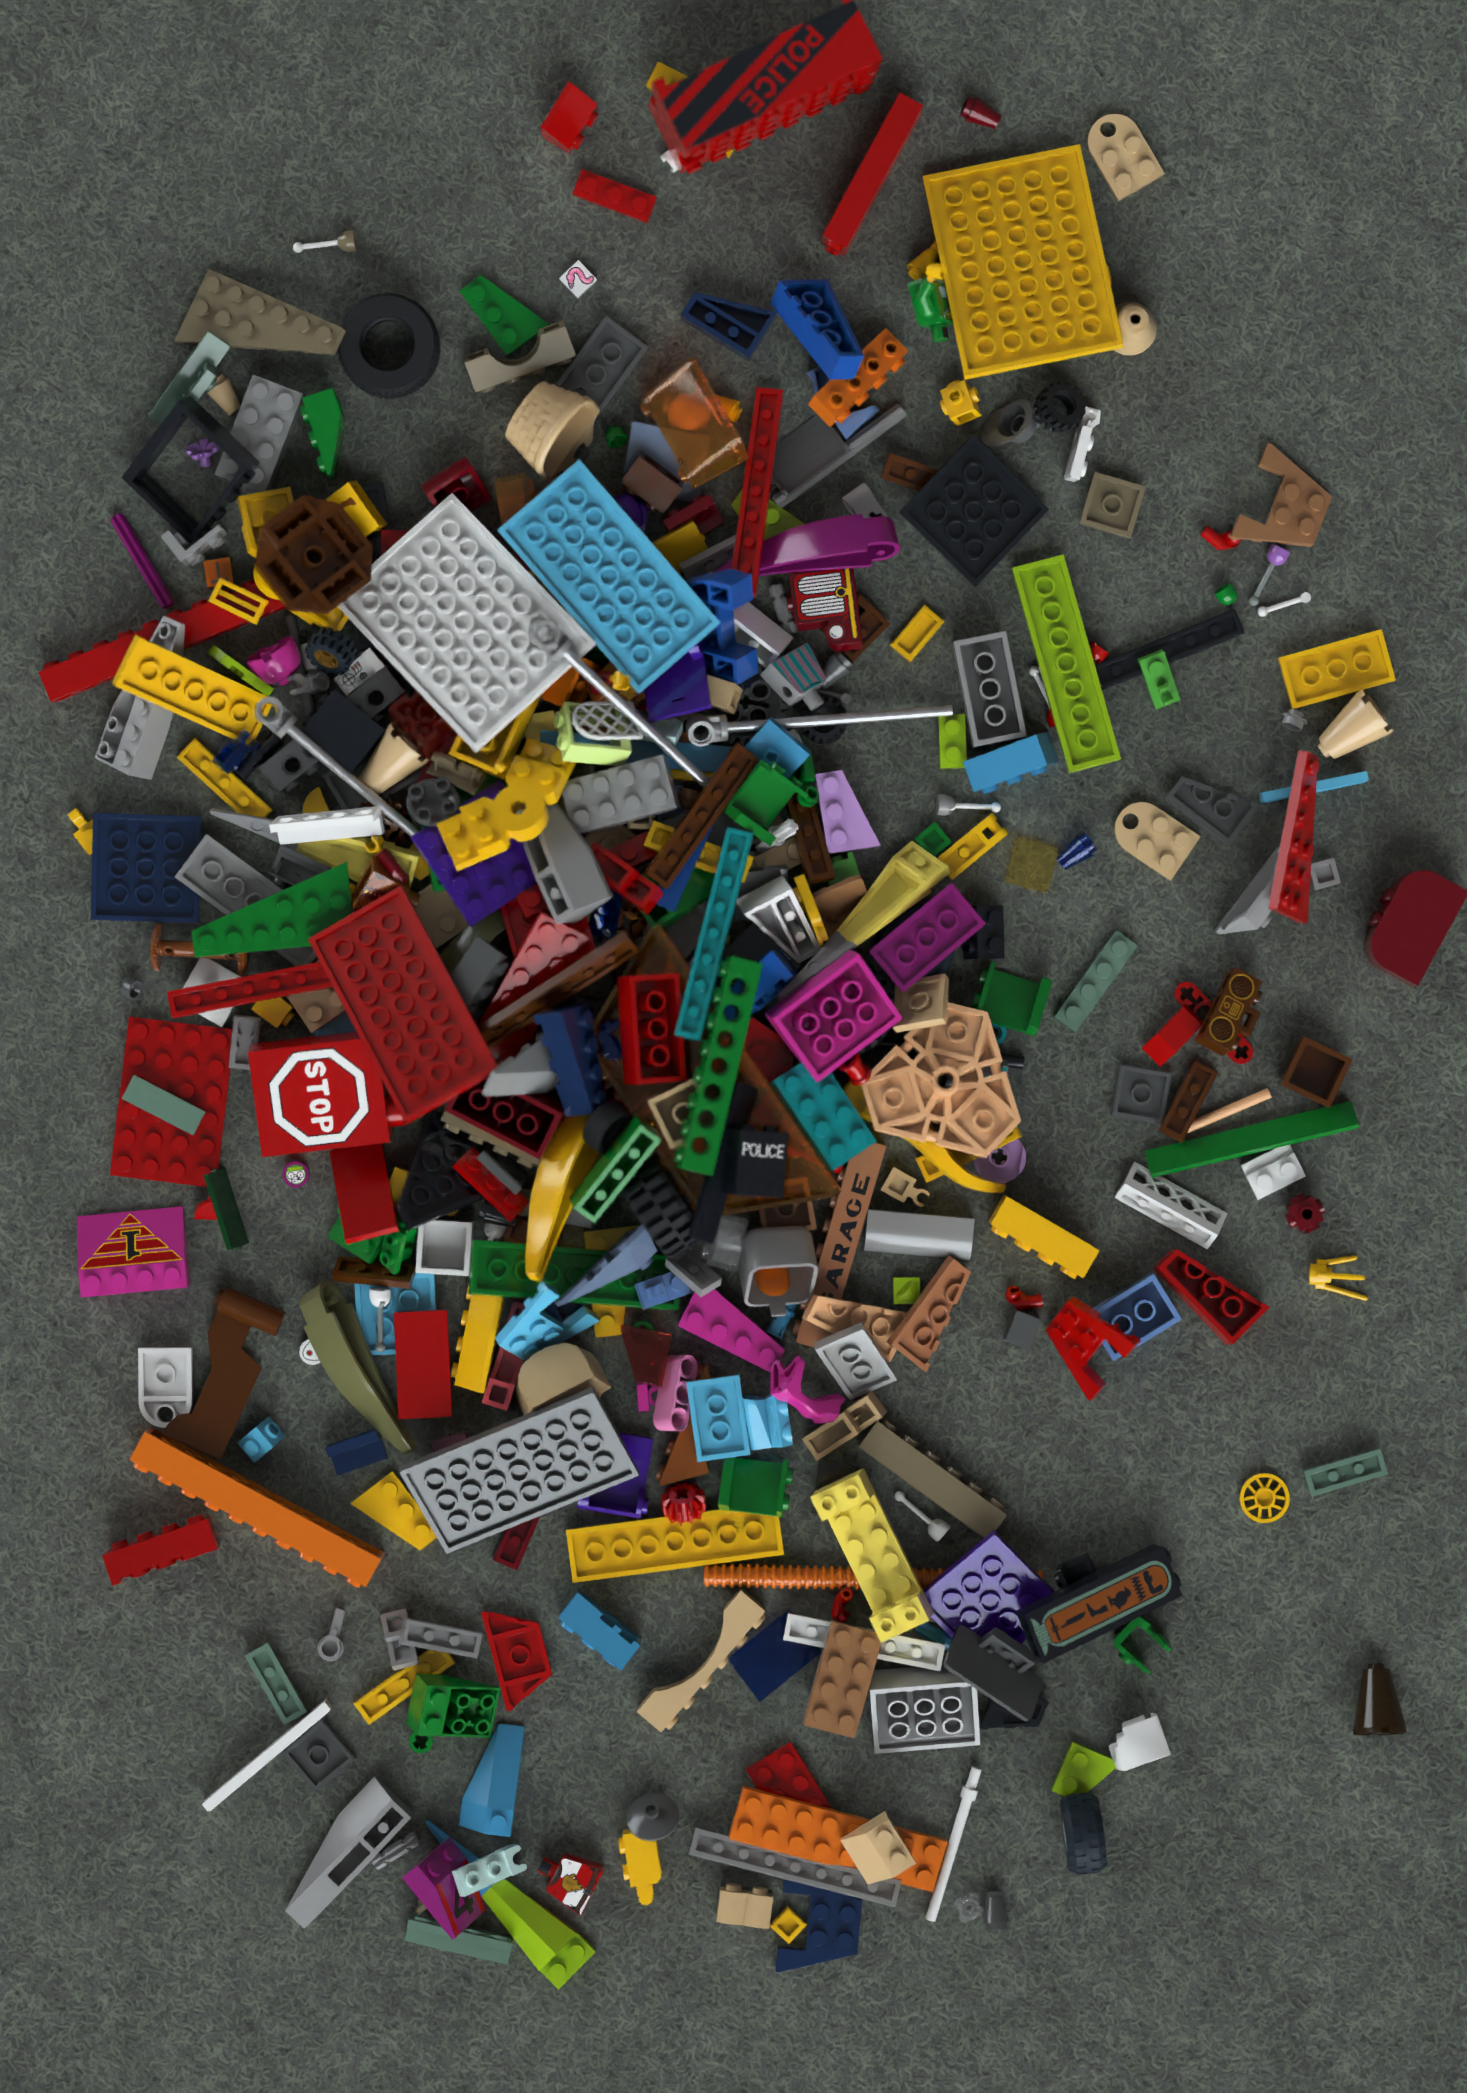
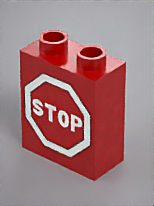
[248,1031,406,1157]

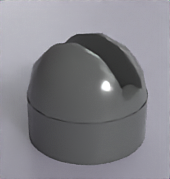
[119,977,143,1000]

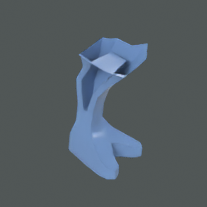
[807,366,880,440]

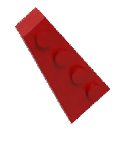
[1152,1249,1270,1345]

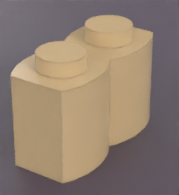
[716,1883,773,1929]

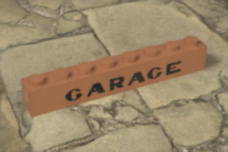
[792,1142,886,1348]

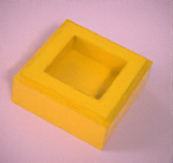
[770,1905,807,1944]

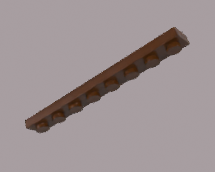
[478,931,640,1049]

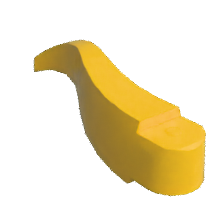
[843,1081,1006,1194]
[525,1114,600,1281]

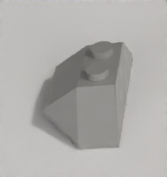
[1213,846,1280,935]

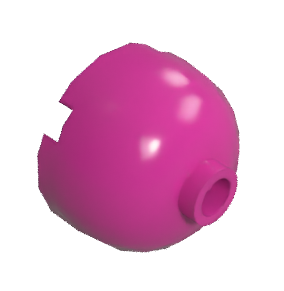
[246,636,301,686]

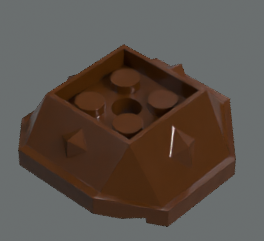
[254,495,373,614]

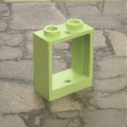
[554,702,632,766]

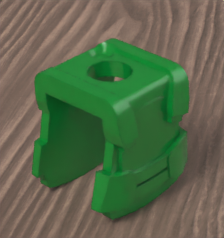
[1113,1616,1173,1675]

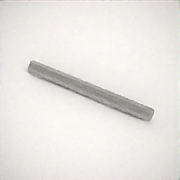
[772,404,907,508]

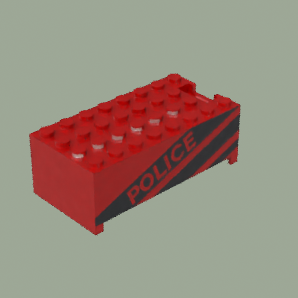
[648,0,882,174]

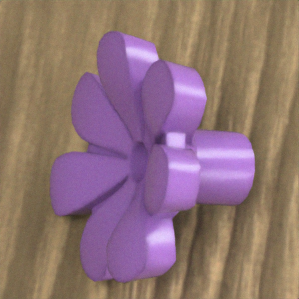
[184,439,219,467]

